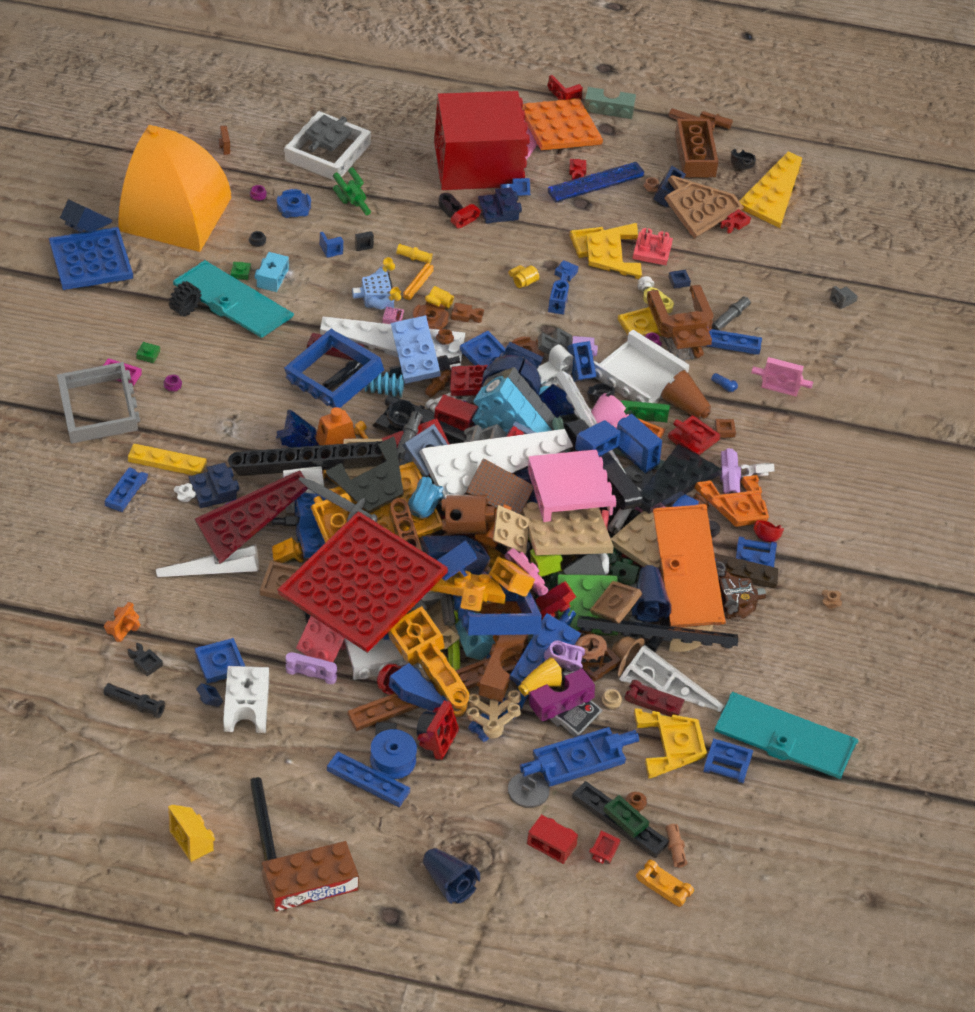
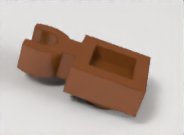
[218,125,230,155]
[451,303,484,323]

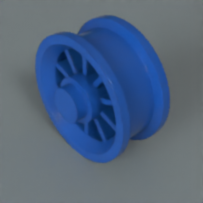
[370,729,417,779]

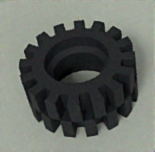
[168,281,202,316]

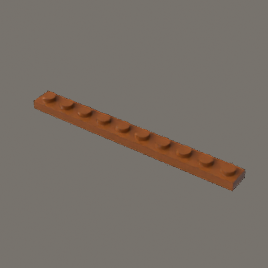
[347,643,529,731]

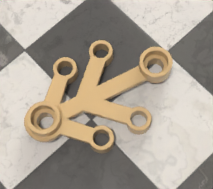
[466,690,521,738]

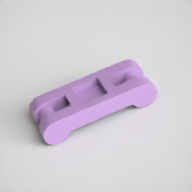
[286,652,337,684]

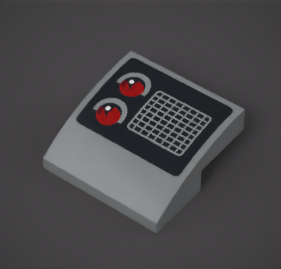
[550,700,603,737]

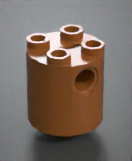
[442,494,495,534]

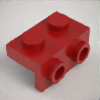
[535,581,576,620]

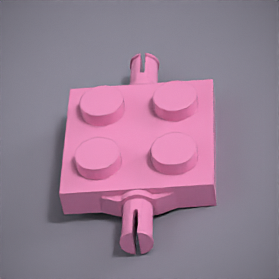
[751,357,813,397]
[504,548,548,597]

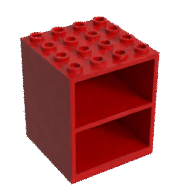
[434,91,530,190]

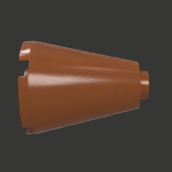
[660,370,711,419]

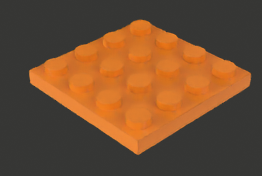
[522,99,603,150]

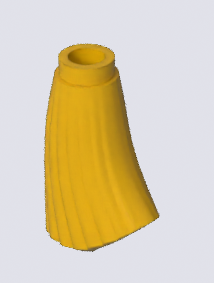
[518,657,562,696]

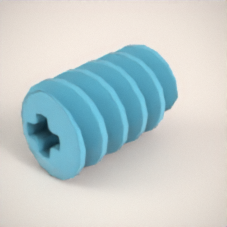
[365,372,404,398]

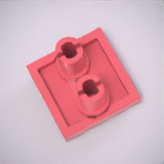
[633,228,673,266]
[296,616,346,662]

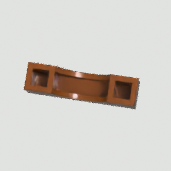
[477,634,529,702]

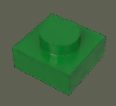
[231,261,251,280]
[136,342,160,363]

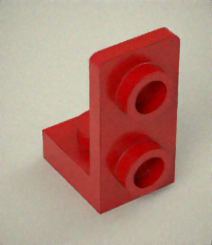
[547,75,583,100]

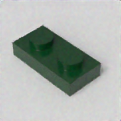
[603,795,649,838]

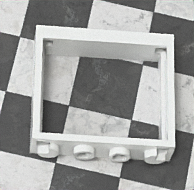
[284,111,371,181]

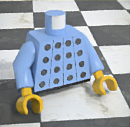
[352,257,401,310]

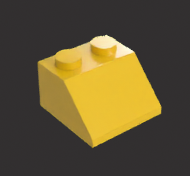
[168,805,215,862]

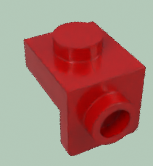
[589,830,621,864]

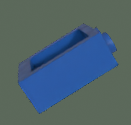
[616,414,662,474]

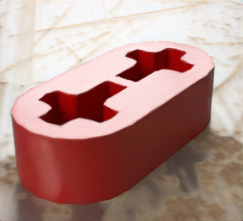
[451,204,481,228]

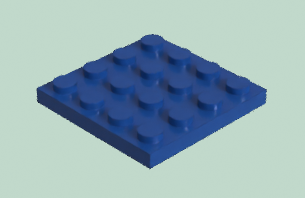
[49,227,133,290]

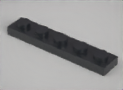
[572,781,669,858]

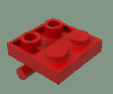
[450,365,488,396]
[668,415,720,455]

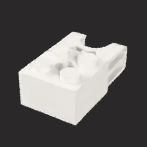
[223,666,269,733]

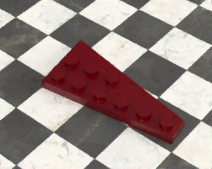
[195,470,308,564]

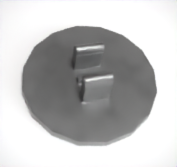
[508,773,549,808]

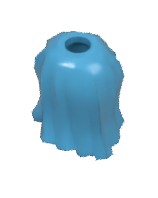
[408,477,444,519]

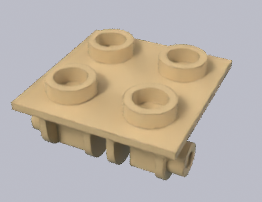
[493,505,530,554]

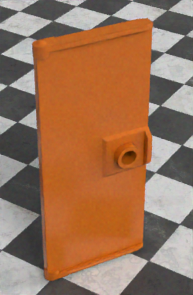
[653,504,726,627]

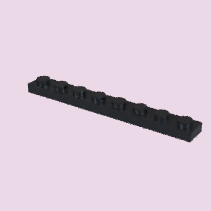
[577,615,739,648]

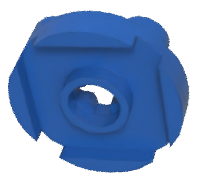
[277,189,311,218]

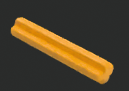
[402,263,434,300]

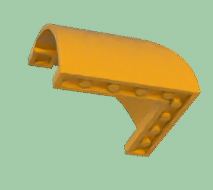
[118,125,231,252]

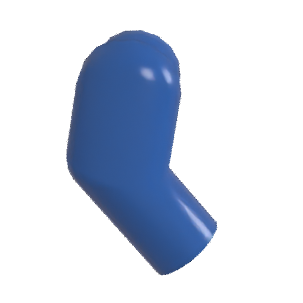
[711,373,738,392]

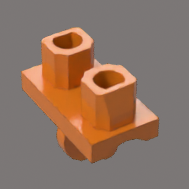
[104,602,140,642]

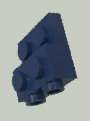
[478,187,522,224]
[189,463,239,509]

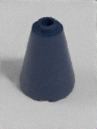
[631,565,671,622]
[423,848,480,904]

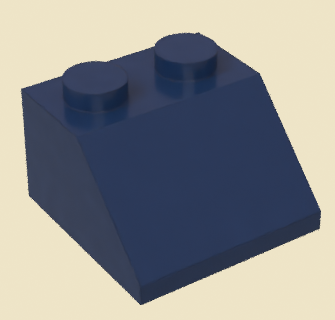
[60,199,113,233]

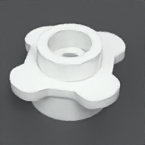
[174,483,196,502]

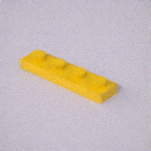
[128,443,207,475]

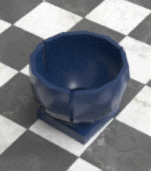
[481,342,543,396]

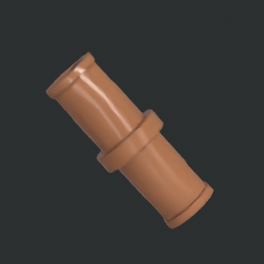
[665,823,687,868]

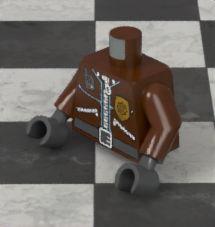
[716,561,766,619]

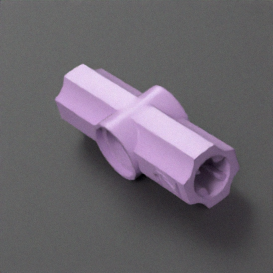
[720,448,741,494]

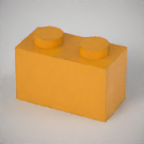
[489,557,535,597]

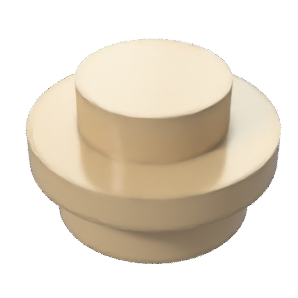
[601,689,622,709]

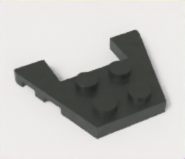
[326,436,404,514]

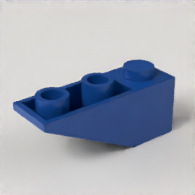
[389,663,448,712]

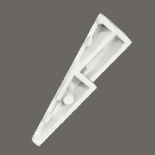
[156,544,259,577]
[619,645,725,712]

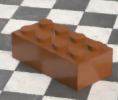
[675,119,718,178]

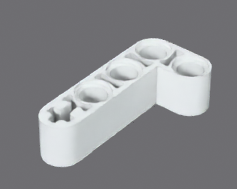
[537,345,573,388]

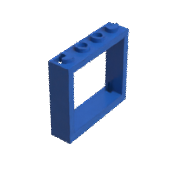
[284,328,384,408]
[452,583,542,635]

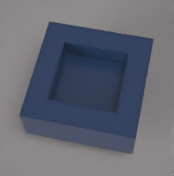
[668,269,691,289]
[196,683,224,707]

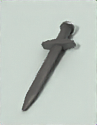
[299,477,377,522]

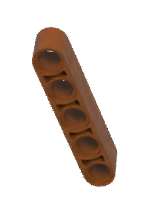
[389,498,422,551]

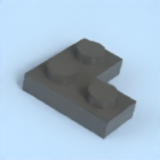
[538,328,572,355]

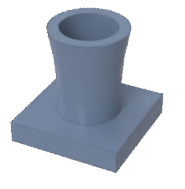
[402,424,448,477]

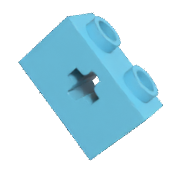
[255,252,289,292]

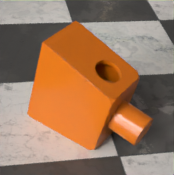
[316,407,356,446]

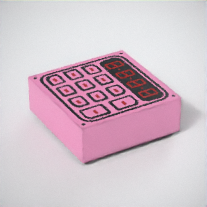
[383,307,404,324]

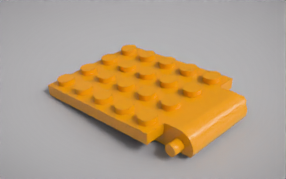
[311,461,442,543]

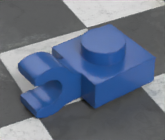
[500,178,530,196]

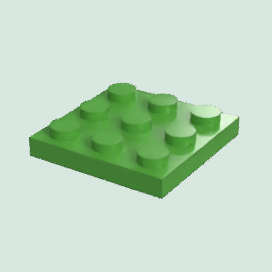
[557,574,618,635]

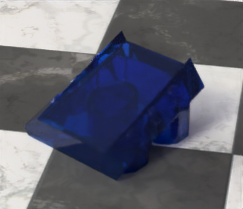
[282,409,319,448]

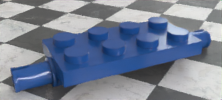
[509,608,581,710]
[520,727,639,787]

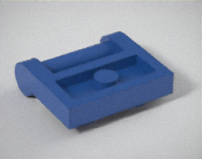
[736,536,777,567]
[703,738,753,783]

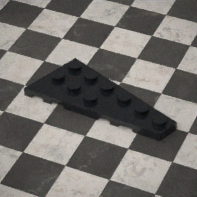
[638,444,722,514]

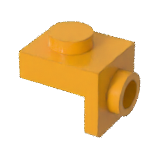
[272,537,304,563]
[460,586,488,612]

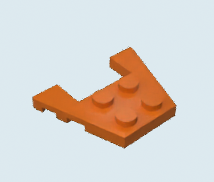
[694,475,769,527]

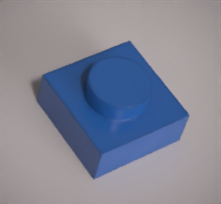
[554,260,579,282]

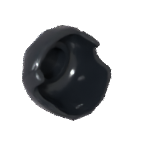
[730,149,756,170]
[587,383,615,405]
[387,399,417,430]

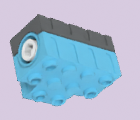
[472,367,555,437]

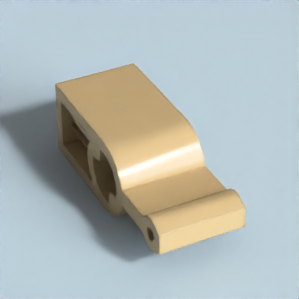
[426,600,460,650]

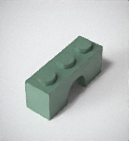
[584,87,636,119]

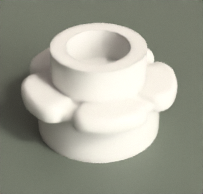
[637,276,654,292]

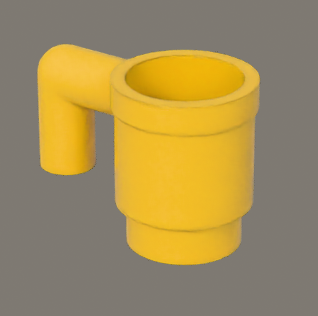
[508,265,539,288]
[425,286,454,309]

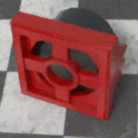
[416,700,459,760]

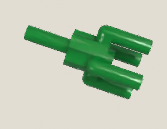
[333,167,371,216]

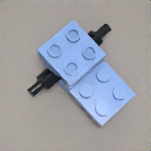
[381,316,461,384]

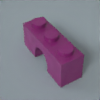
[529,669,595,721]

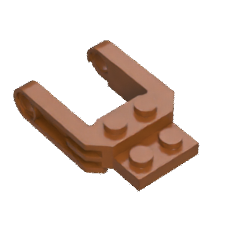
[647,285,714,349]

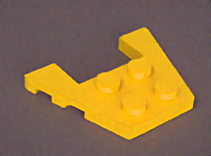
[586,223,642,279]
[634,708,707,779]

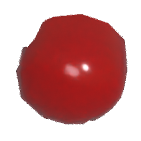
[754,520,784,543]
[377,663,402,695]

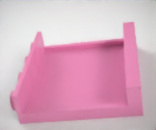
[528,450,616,522]

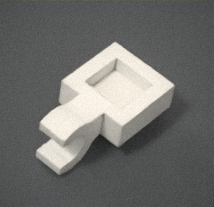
[739,463,774,478]

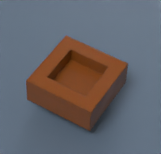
[715,419,736,438]

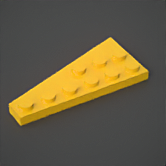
[739,151,802,228]

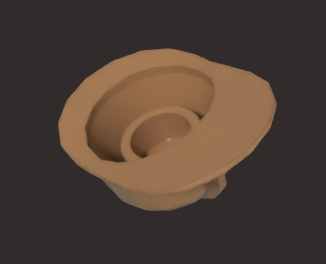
[612,636,644,677]

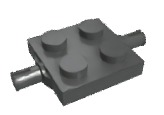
[304,115,351,152]

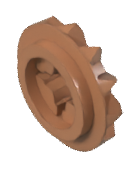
[575,634,607,662]

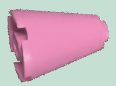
[591,393,629,429]

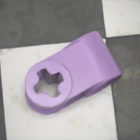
[544,641,585,672]

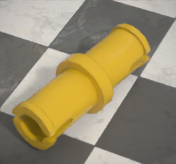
[396,244,433,264]

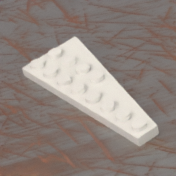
[320,317,465,371]
[419,429,573,499]

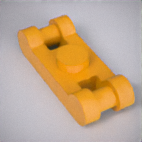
[636,860,694,907]

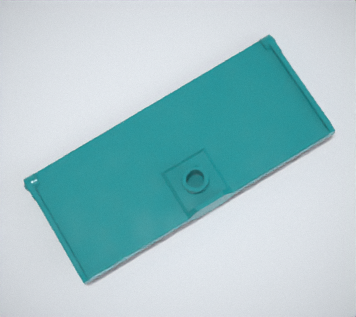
[173,260,294,338]
[714,692,858,779]

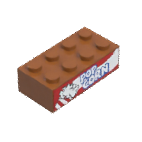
[262,841,359,912]

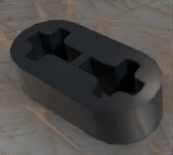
[438,193,463,218]

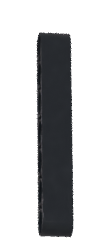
[564,419,642,510]

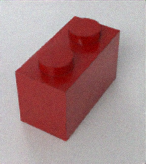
[434,395,478,431]
[527,814,578,864]

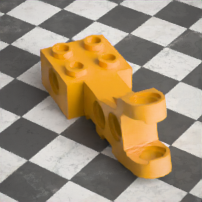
[388,606,469,717]

